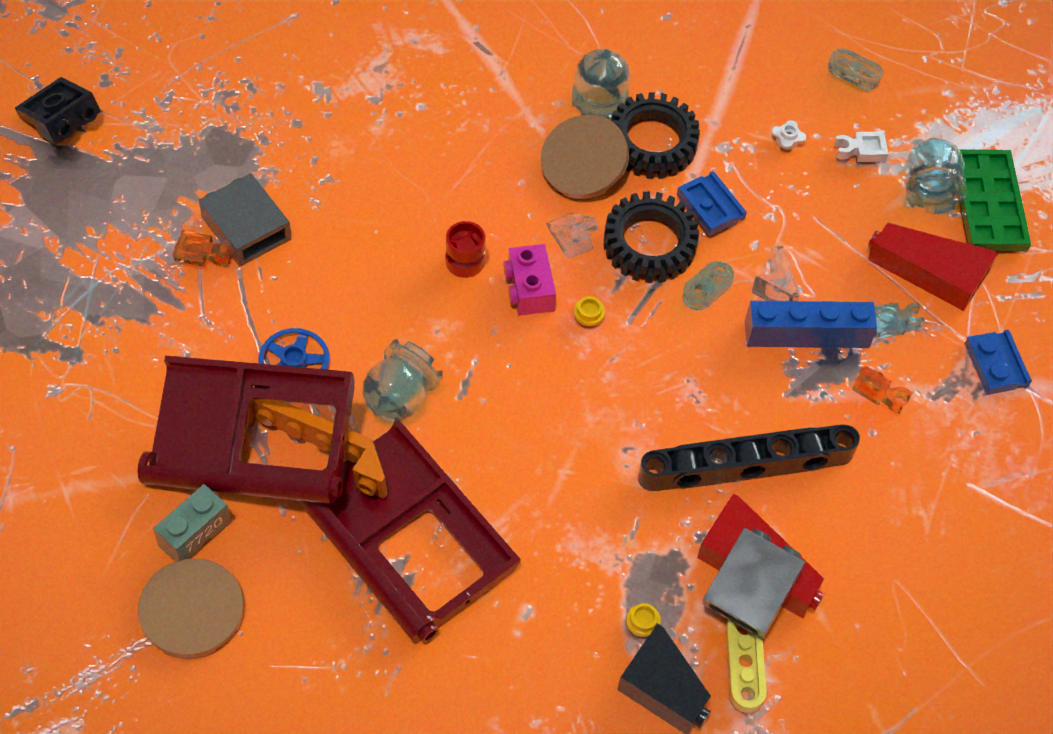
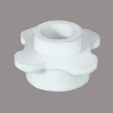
[772,120,806,150]

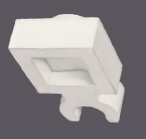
[834,132,889,162]

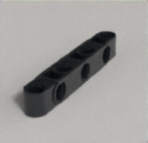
[638,424,860,491]

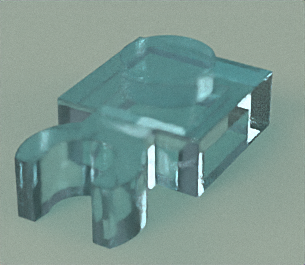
[874,303,925,339]

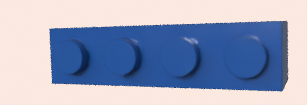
[745,300,877,348]

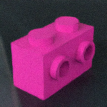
[503,244,556,316]

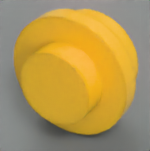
[574,296,605,326]
[626,603,661,637]

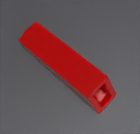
[867,222,998,311]
[697,493,825,619]

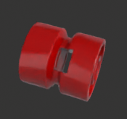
[445,221,486,278]

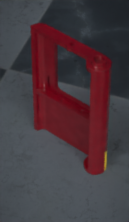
[137,355,355,504]
[298,419,521,643]

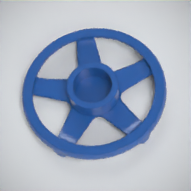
[258,328,330,369]

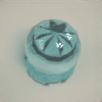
[572,48,631,119]
[905,138,967,214]
[362,339,443,422]

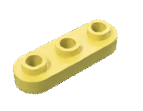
[726,619,767,713]

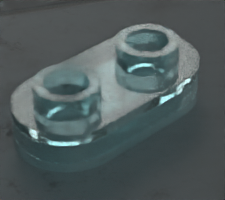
[828,49,883,89]
[682,261,734,310]

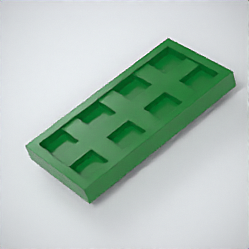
[951,149,1031,251]

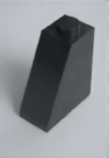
[617,623,711,734]

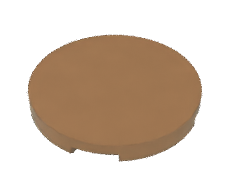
[541,114,629,199]
[138,558,244,659]

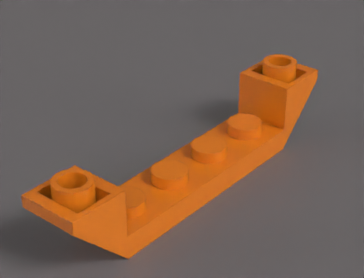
[246,399,388,499]

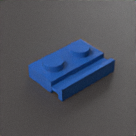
[677,171,747,236]
[964,329,1032,395]

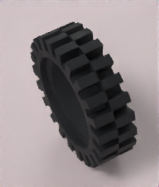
[610,92,700,179]
[603,191,699,283]

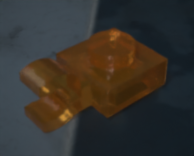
[172,230,232,267]
[852,365,912,414]

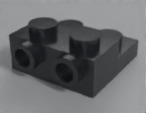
[15,77,101,143]

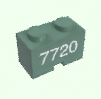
[153,484,231,562]

